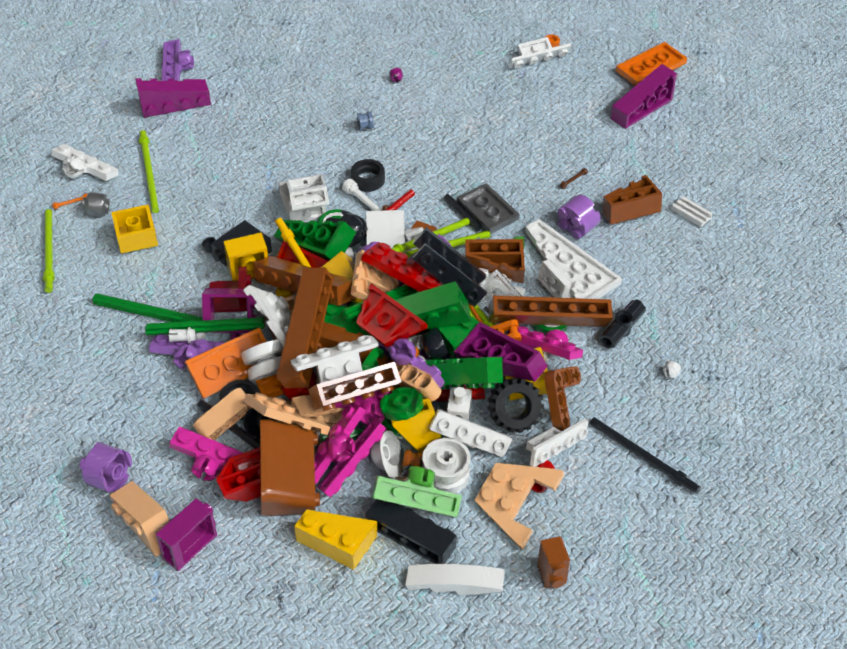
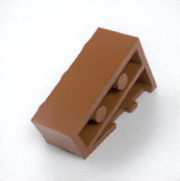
[465,239,525,284]
[317,322,380,366]

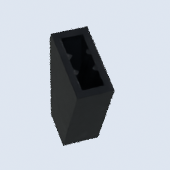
[211,220,272,266]

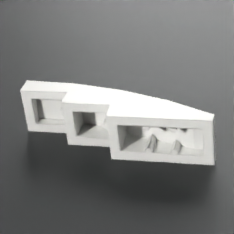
[405,564,505,596]

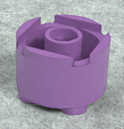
[557,194,600,240]
[79,442,132,492]

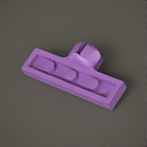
[162,39,194,81]
[149,335,226,370]
[379,338,445,388]

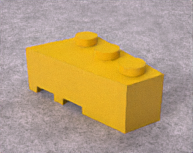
[294,510,377,570]

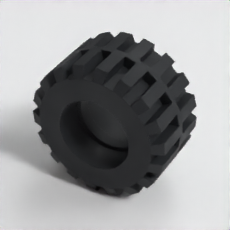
[487,378,544,433]

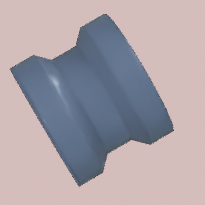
[357,111,374,130]

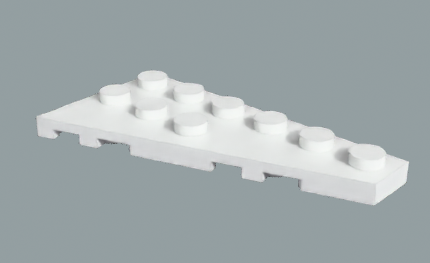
[525,219,622,299]
[243,285,291,347]

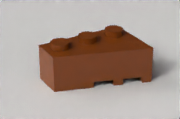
[603,174,662,224]

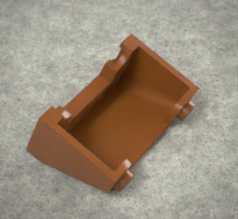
[260,419,320,516]

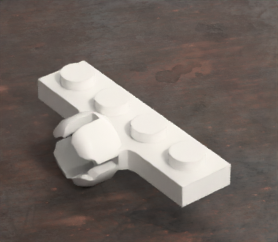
[51,144,118,181]

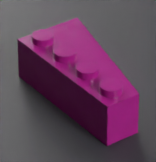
[611,64,677,129]
[135,78,211,118]
[454,322,548,382]

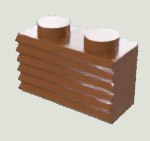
[537,536,570,588]

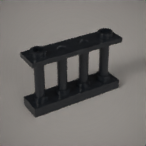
[412,227,487,307]

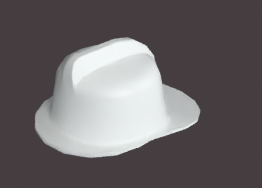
[371,430,403,479]

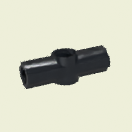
[600,299,646,349]

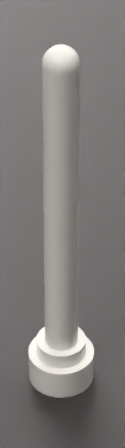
[342,179,381,211]

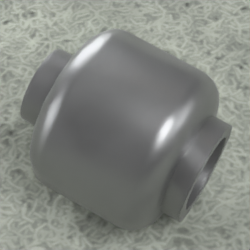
[82,192,110,217]

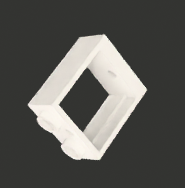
[286,174,330,211]

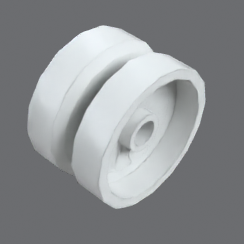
[241,339,284,382]
[422,438,471,494]

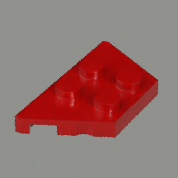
[356,283,428,348]

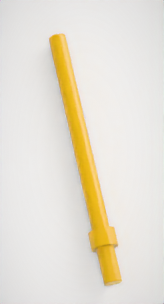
[275,218,312,268]

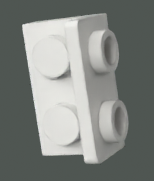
[538,260,573,298]

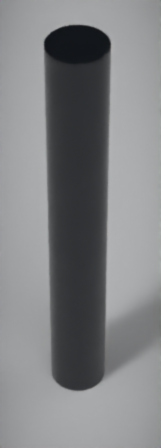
[444,194,482,232]

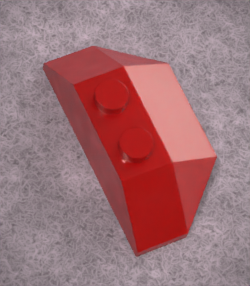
[216,447,261,502]

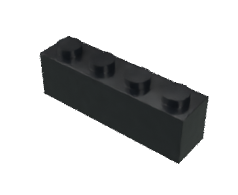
[365,499,457,564]

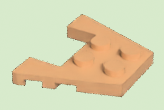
[351,250,400,301]
[243,393,331,435]
[475,463,565,549]

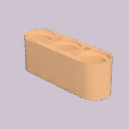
[391,361,441,402]
[193,388,252,440]

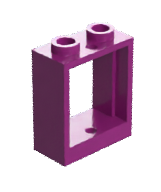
[202,288,257,333]
[156,498,217,571]

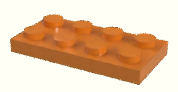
[615,42,687,86]
[185,327,267,399]

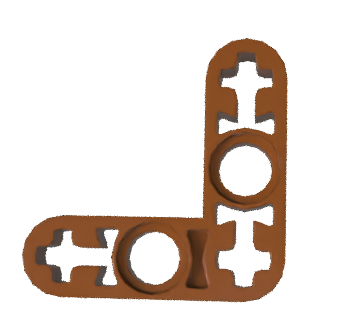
[544,366,581,431]

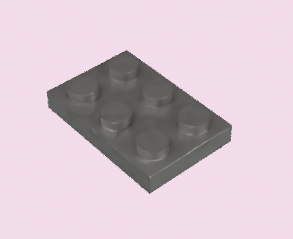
[457,183,520,234]

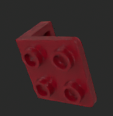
[209,266,252,313]

